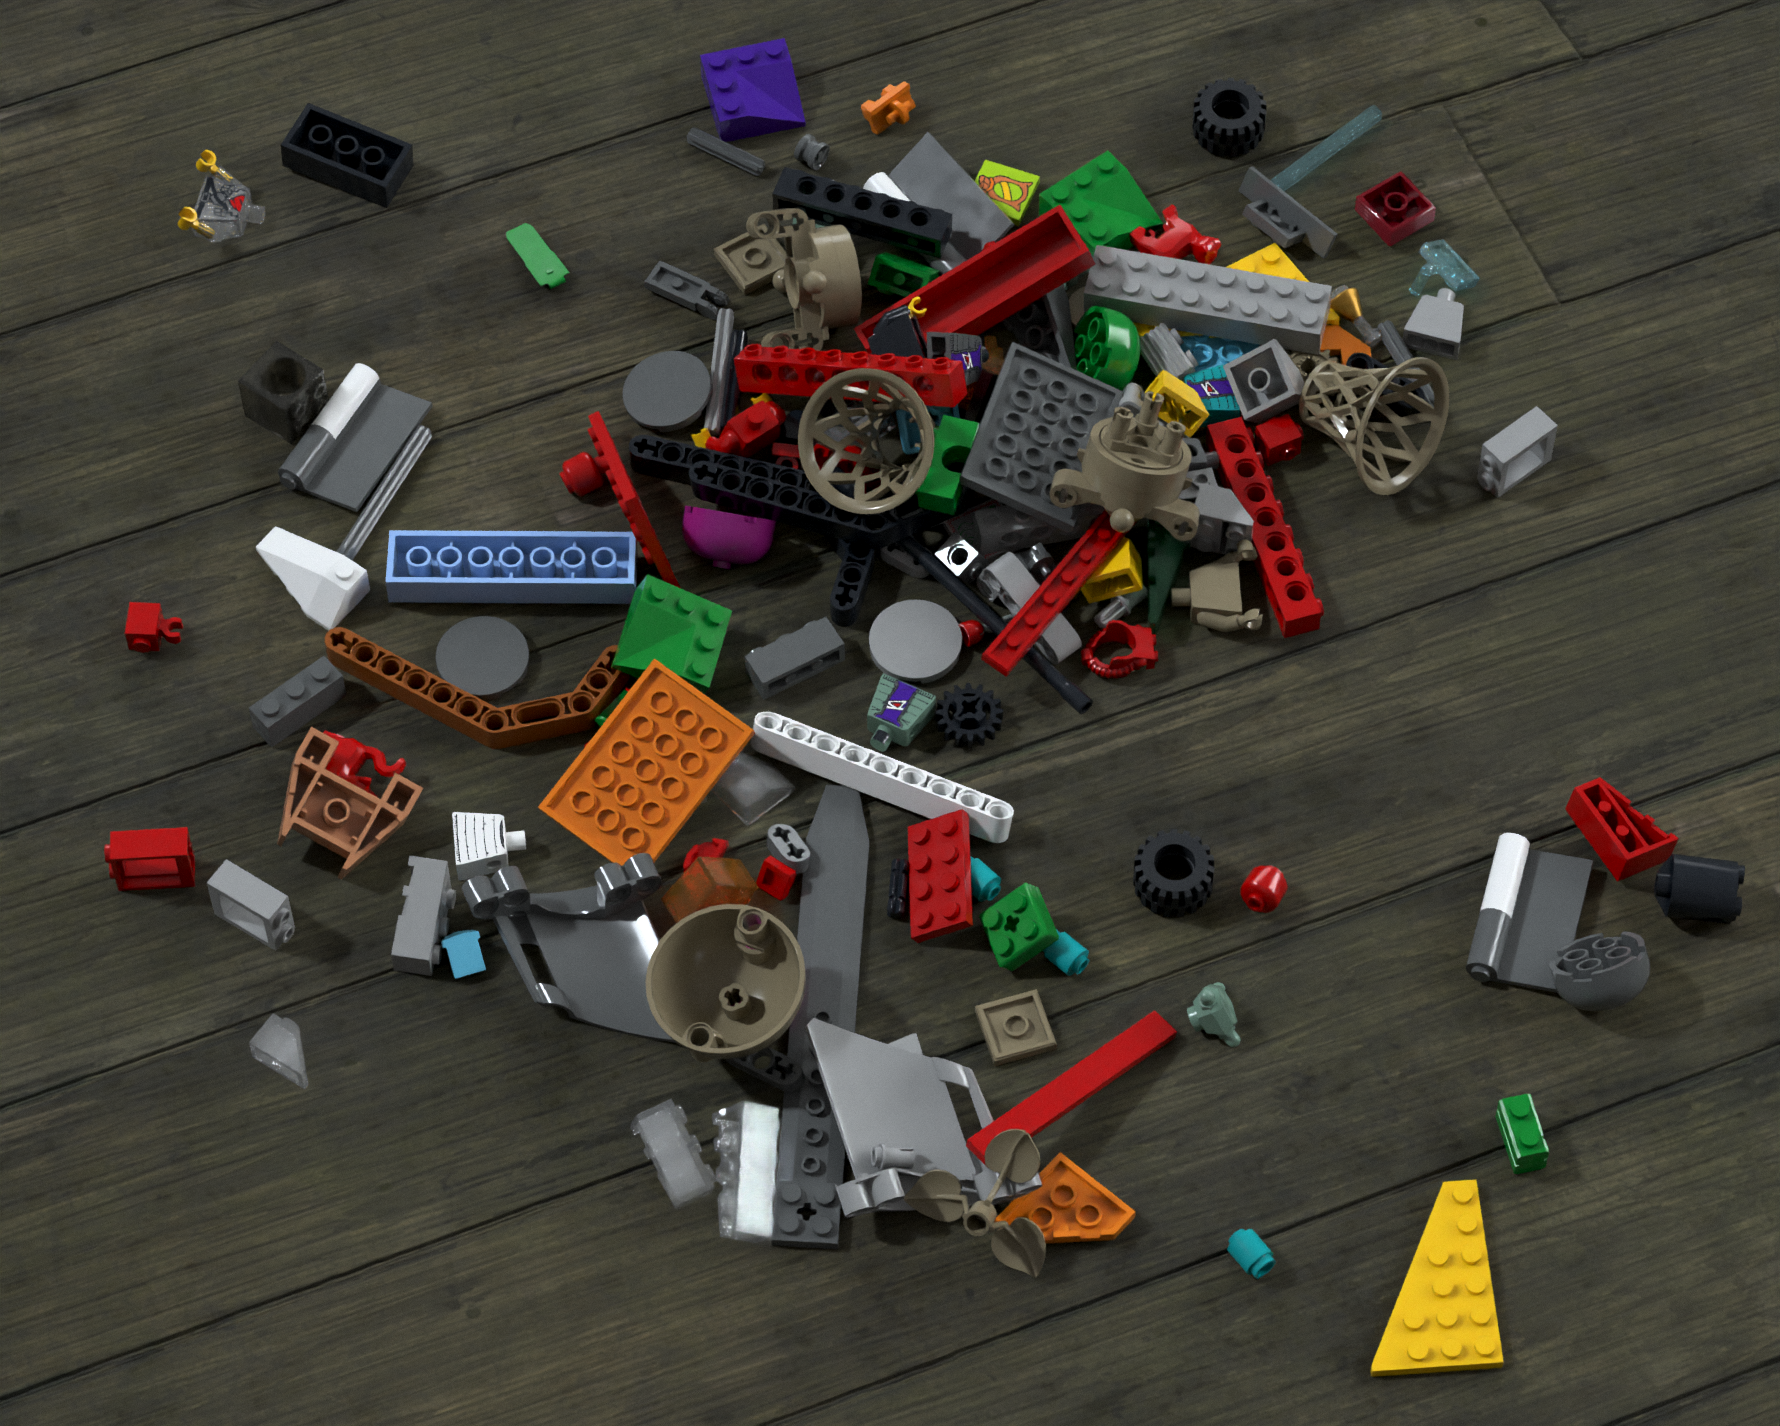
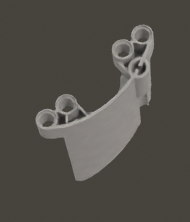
[805,1018,1043,1218]

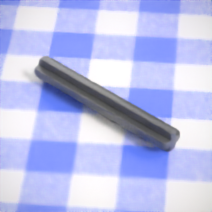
[1377,320,1434,408]

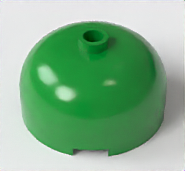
[1074,306,1141,391]

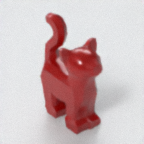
[1129,204,1221,265]
[323,730,406,798]

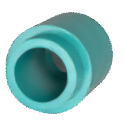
[970,856,1001,902]
[1043,930,1089,976]
[1227,1229,1276,1279]

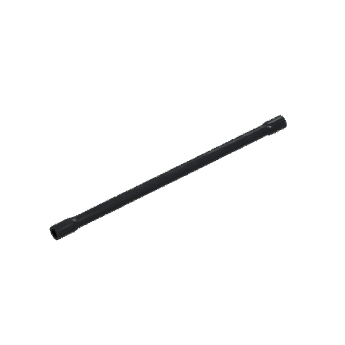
[833,467,1093,714]

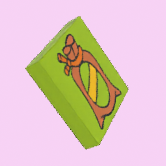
[975,160,1040,226]

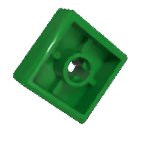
[979,882,1059,971]

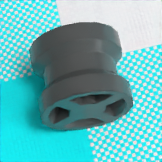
[794,134,830,170]

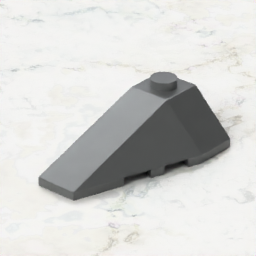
[1002,284,1077,371]

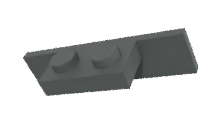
[1239,166,1338,259]

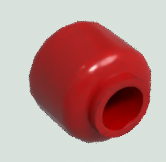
[559,451,606,497]
[1240,865,1288,913]

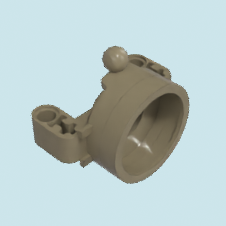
[746,208,862,351]

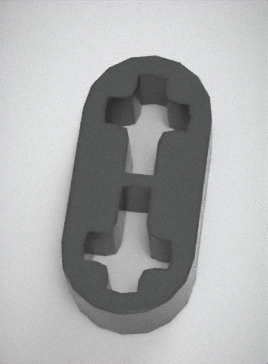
[766,824,810,874]

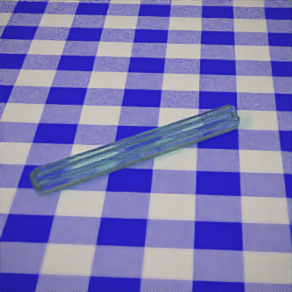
[1271,105,1382,191]

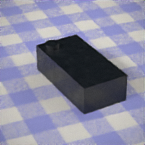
[281,103,414,208]

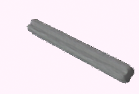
[704,308,734,436]

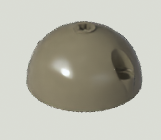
[645,904,806,1062]

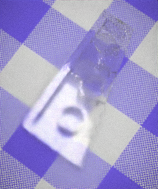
[712,1101,780,1243]

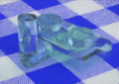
[1409,239,1480,296]

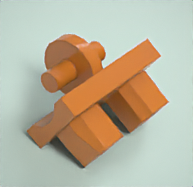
[861,81,916,135]

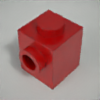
[1254,414,1304,466]

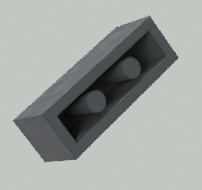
[745,617,845,700]
[249,656,346,747]

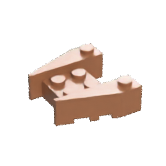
[277,727,423,879]

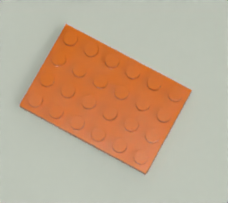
[538,658,755,866]

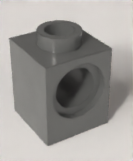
[935,532,990,585]

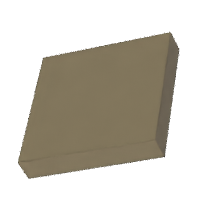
[714,224,786,295]
[975,989,1057,1066]

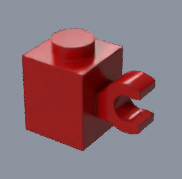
[125,602,183,653]

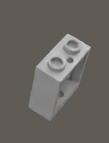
[1477,406,1558,498]
[207,859,295,951]

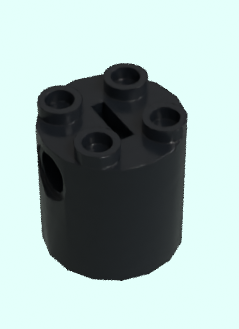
[1654,854,1745,924]

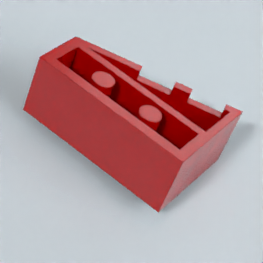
[1565,777,1679,882]

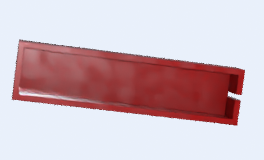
[854,205,1095,354]

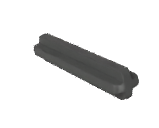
[687,127,765,176]

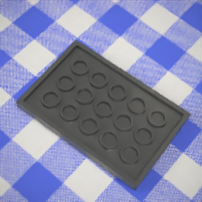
[960,342,1123,533]

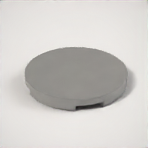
[869,600,962,684]

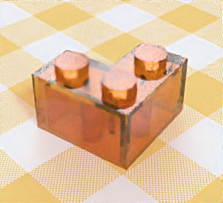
[661,857,759,923]

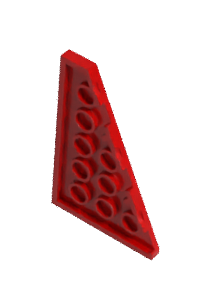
[587,411,681,588]

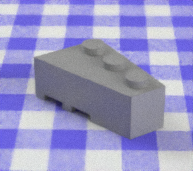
[391,856,456,976]

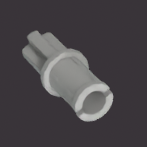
[1094,585,1148,629]

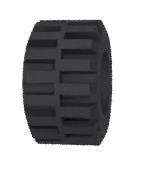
[1192,78,1267,157]
[1133,829,1215,918]

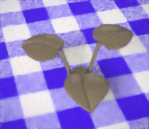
[904,1129,1046,1277]

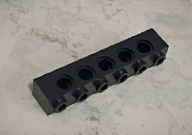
[772,167,952,259]

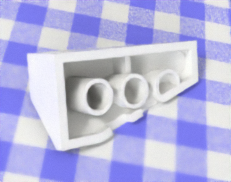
[256,526,370,631]

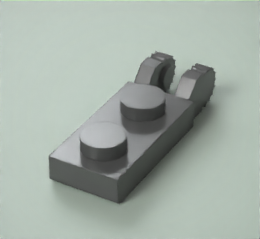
[644,261,730,320]

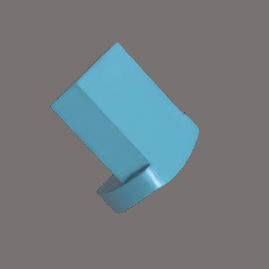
[441,930,486,979]

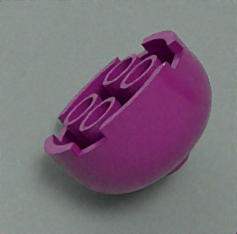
[682,505,776,569]

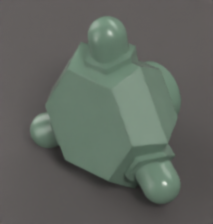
[1187,982,1241,1047]

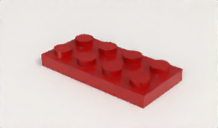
[908,809,973,943]

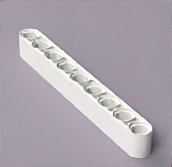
[751,712,1014,843]

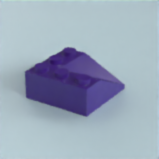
[700,38,806,142]

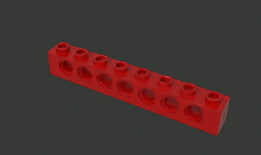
[734,344,967,408]
[1206,417,1324,638]

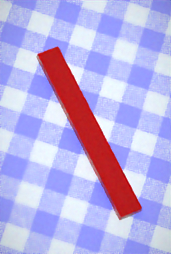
[981,510,1138,677]
[966,1010,1177,1168]

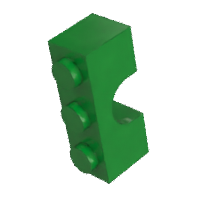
[915,415,979,515]

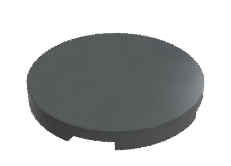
[623,351,713,432]
[436,616,530,701]

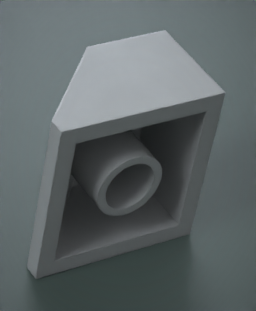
[1223,339,1310,424]

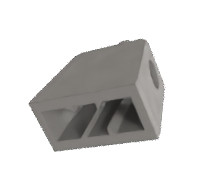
[1403,288,1464,360]

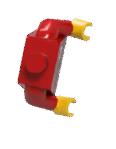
[691,393,786,458]

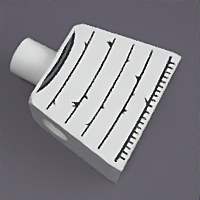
[452,812,526,881]

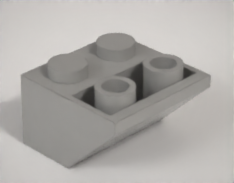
[1189,483,1254,555]

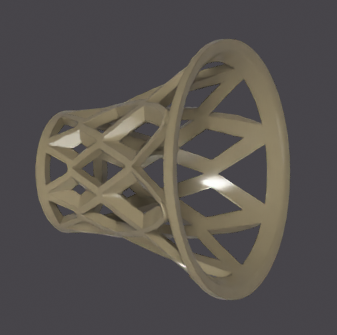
[1299,357,1449,495]
[798,368,935,514]

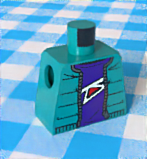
[1183,364,1240,427]

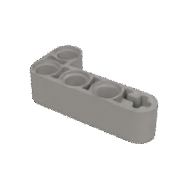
[976,552,1082,664]

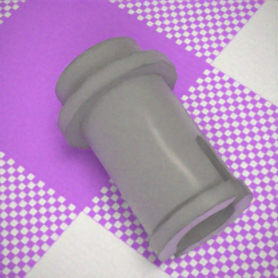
[871,1144,915,1170]

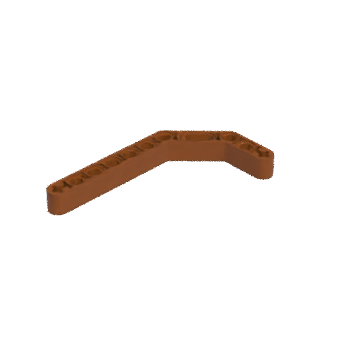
[325,627,631,749]

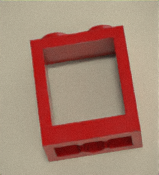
[104,827,196,891]

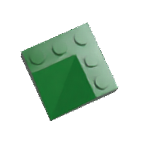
[1039,150,1163,256]
[611,575,732,694]

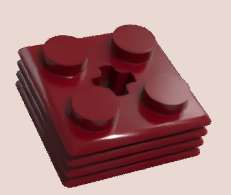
[1354,171,1436,246]

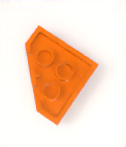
[995,1152,1136,1244]

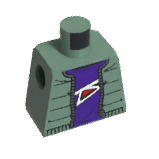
[867,673,936,752]

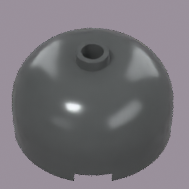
[1549,931,1650,1011]

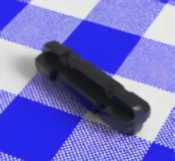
[887,858,909,919]

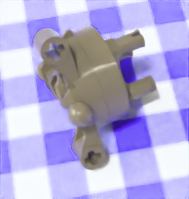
[1050,391,1200,541]

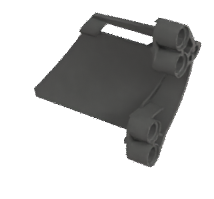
[462,853,676,1043]

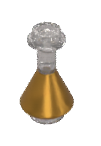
[1330,285,1382,348]

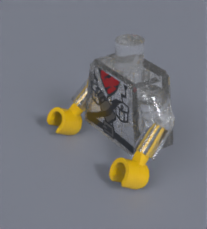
[178,150,265,243]

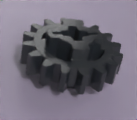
[935,683,1003,748]

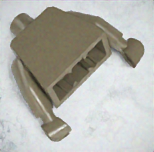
[1171,539,1263,633]

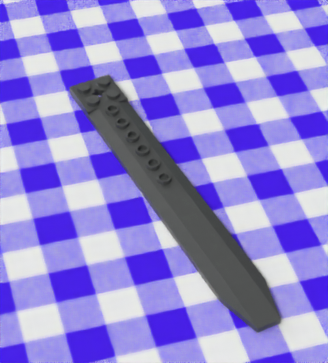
[771,785,869,1249]

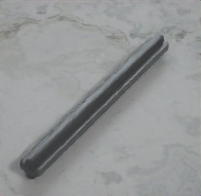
[336,425,432,560]

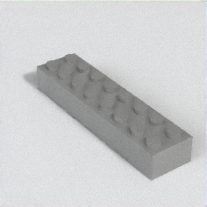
[1084,245,1332,355]

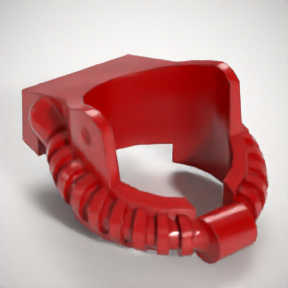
[1081,620,1158,678]

